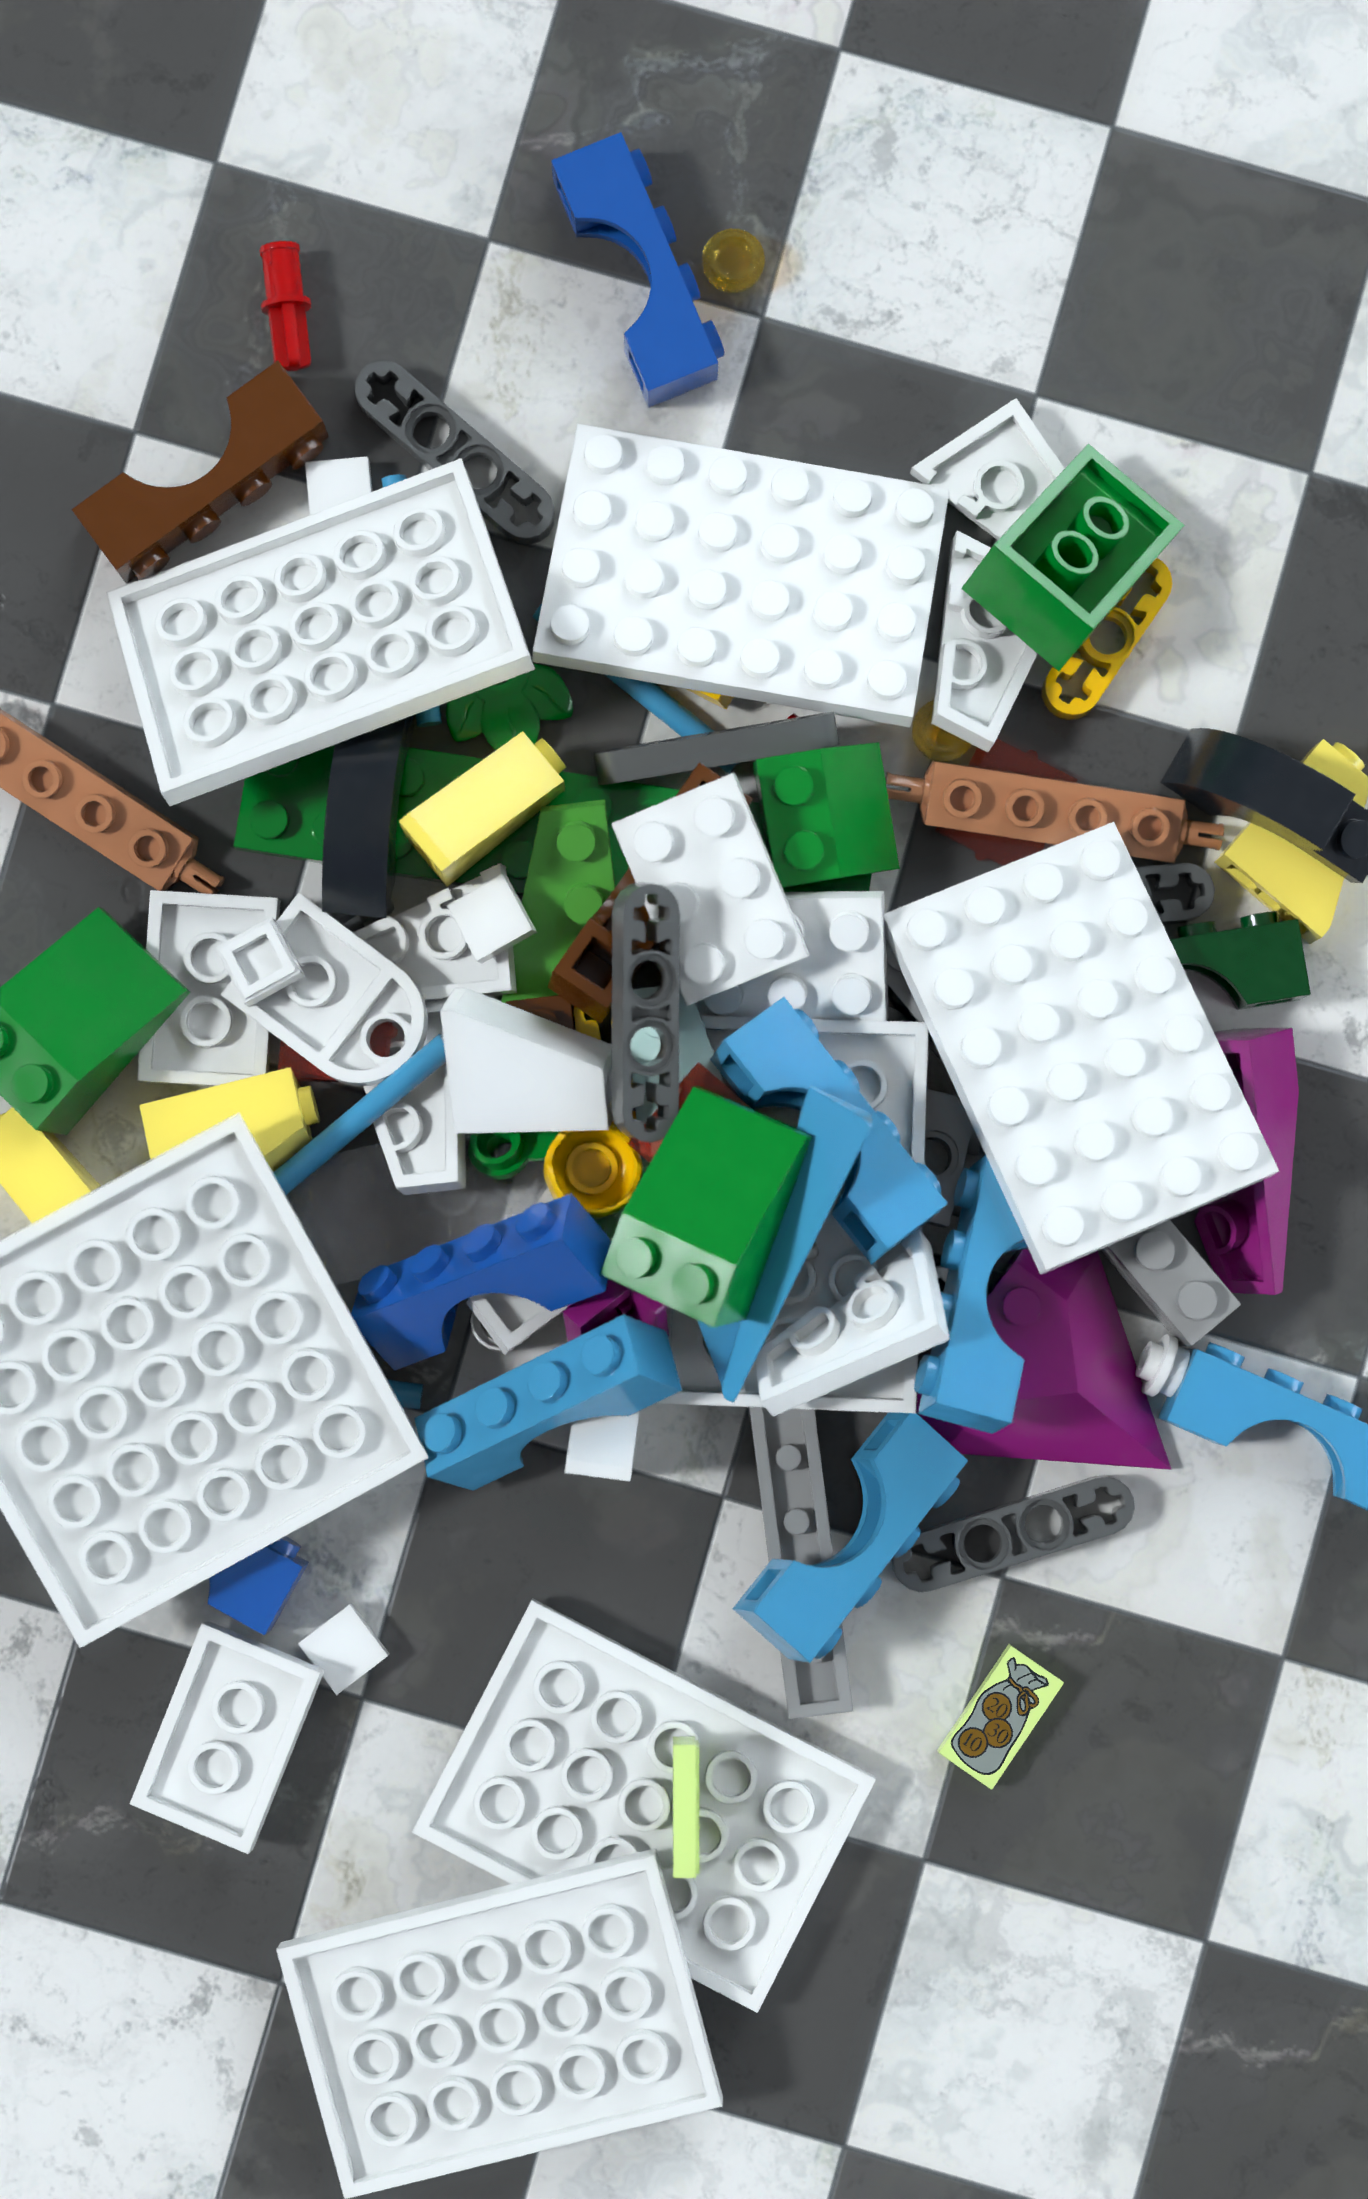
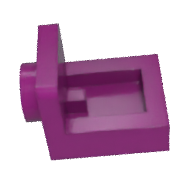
[563,1278,669,1342]

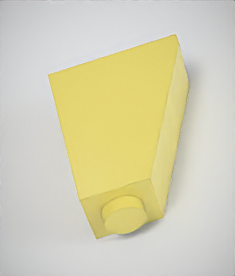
[399,731,566,887]
[1214,739,1368,944]
[139,1067,320,1172]
[0,1107,101,1223]

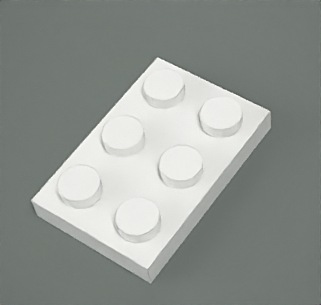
[611,772,810,1006]
[137,890,280,1087]
[696,891,889,1021]
[130,1621,325,1854]

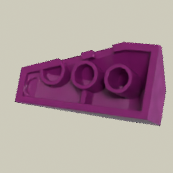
[1195,1028,1299,1295]

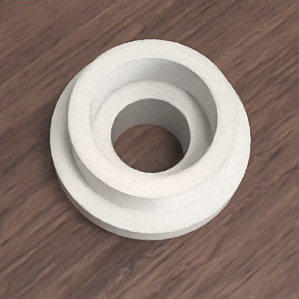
[1135,1334,1190,1397]

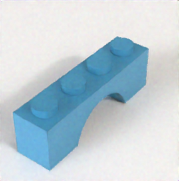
[710,997,948,1265]
[914,1155,1029,1434]
[414,1314,682,1491]
[1158,1342,1368,1511]
[733,1412,968,1663]

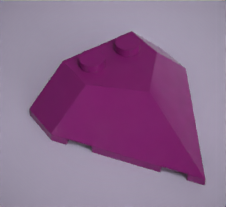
[916,1249,1172,1470]

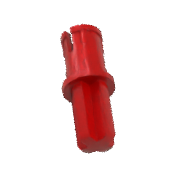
[259,241,312,372]

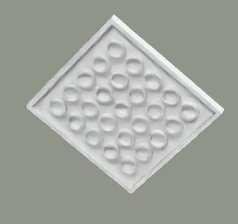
[0,1112,429,1648]

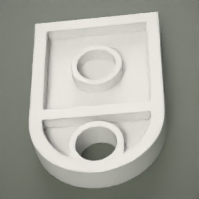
[220,892,428,1086]

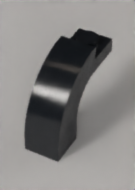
[322,715,415,918]
[1160,728,1368,883]

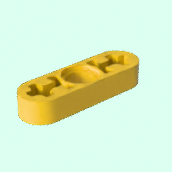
[1042,558,1172,720]

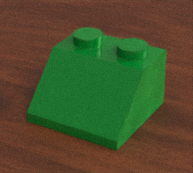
[753,742,900,888]

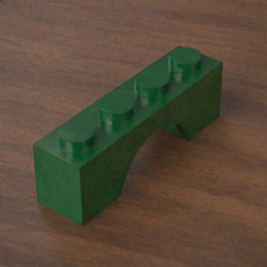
[1170,911,1311,1010]

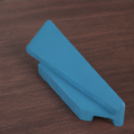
[698,1085,872,1403]

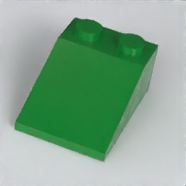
[961,443,1185,671]
[0,907,190,1135]
[600,1086,812,1328]

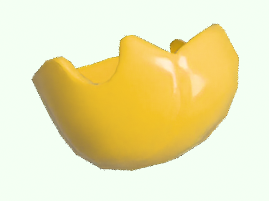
[544,1123,643,1219]

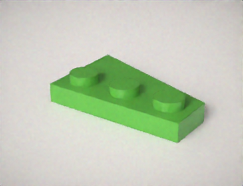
[501,800,616,1003]

